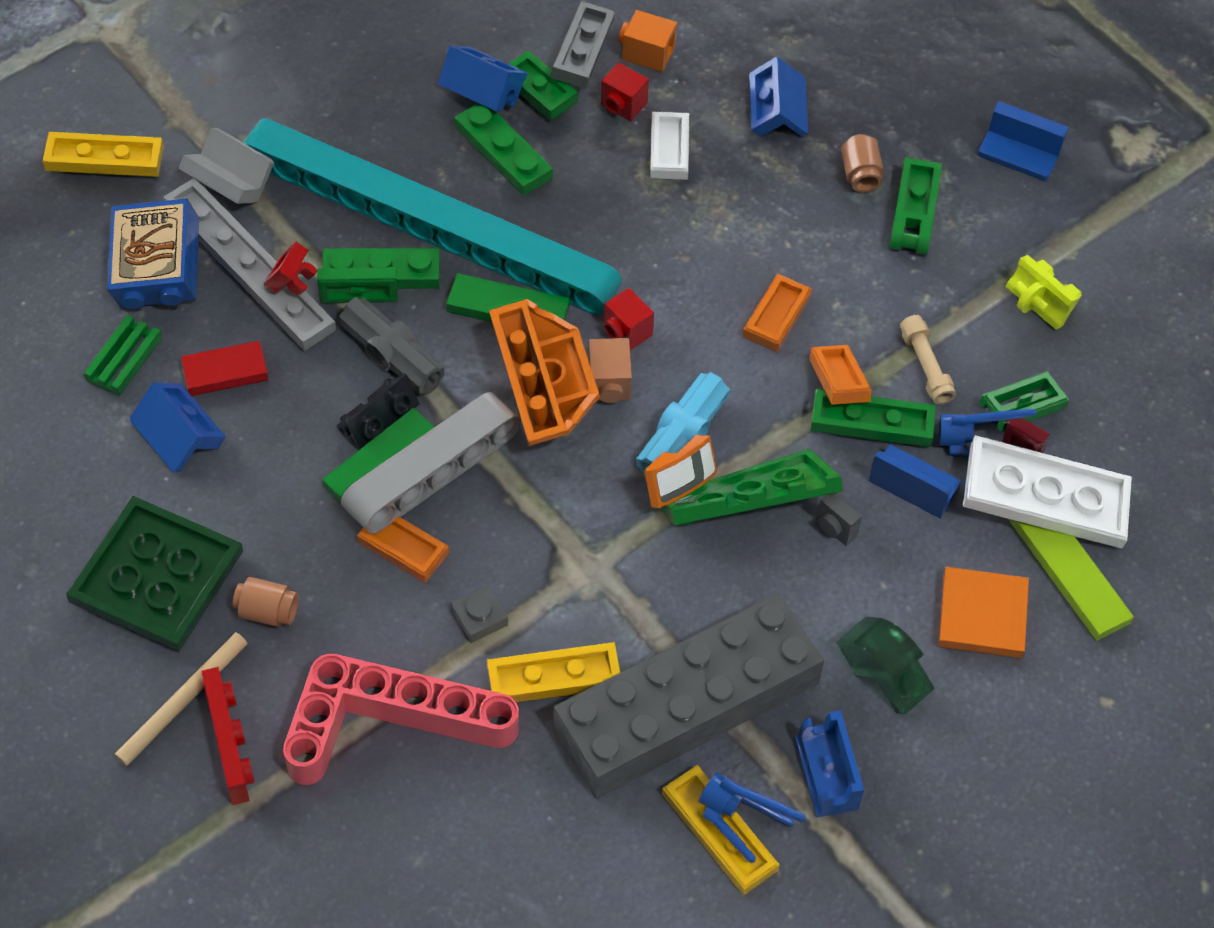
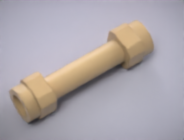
[900,315,956,405]

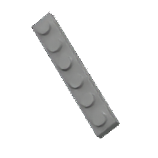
[163,178,336,351]

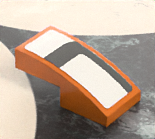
[644,435,717,508]

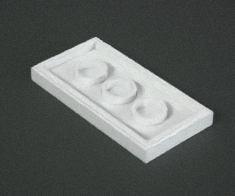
[963,435,1132,549]

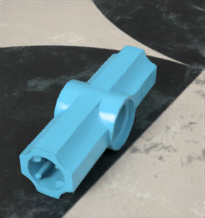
[636,372,730,476]

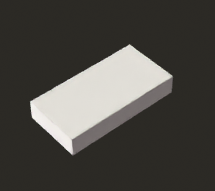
[650,112,689,180]

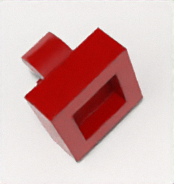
[264,241,317,295]

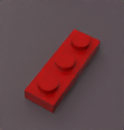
[201,667,255,805]

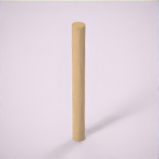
[114,632,247,767]

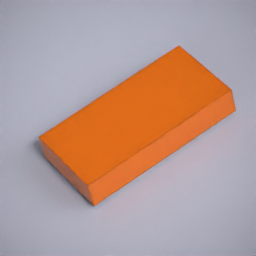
[742,273,812,353]
[809,345,872,405]
[357,517,450,583]

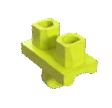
[1005,255,1082,330]

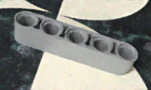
[341,392,521,534]

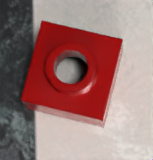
[601,62,649,122]
[603,288,654,350]

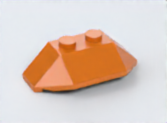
[489,299,600,446]

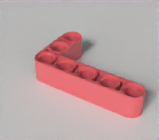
[283,654,519,785]

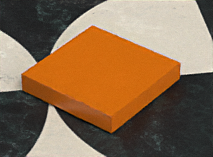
[938,566,1029,658]

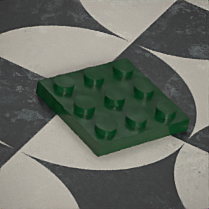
[66,496,243,652]

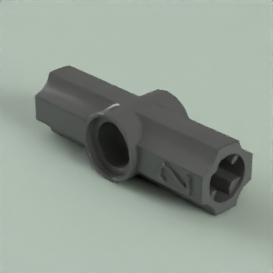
[339,297,445,395]

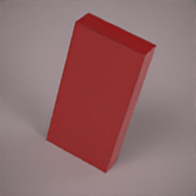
[181,341,268,396]

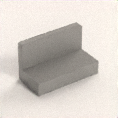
[178,128,274,204]

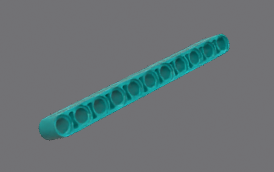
[243,118,622,315]

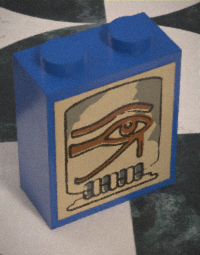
[107,198,199,309]

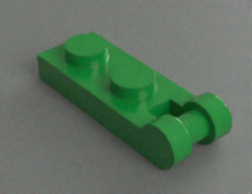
[889,157,942,255]

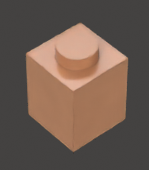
[588,338,632,403]

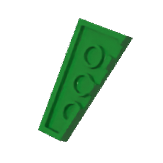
[661,449,843,525]

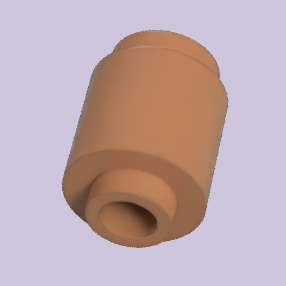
[841,134,884,193]
[233,577,299,627]

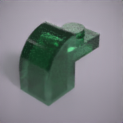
[836,617,935,715]

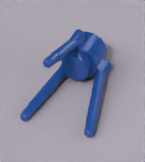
[939,409,1036,457]
[698,772,806,863]

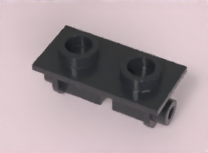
[337,373,420,450]

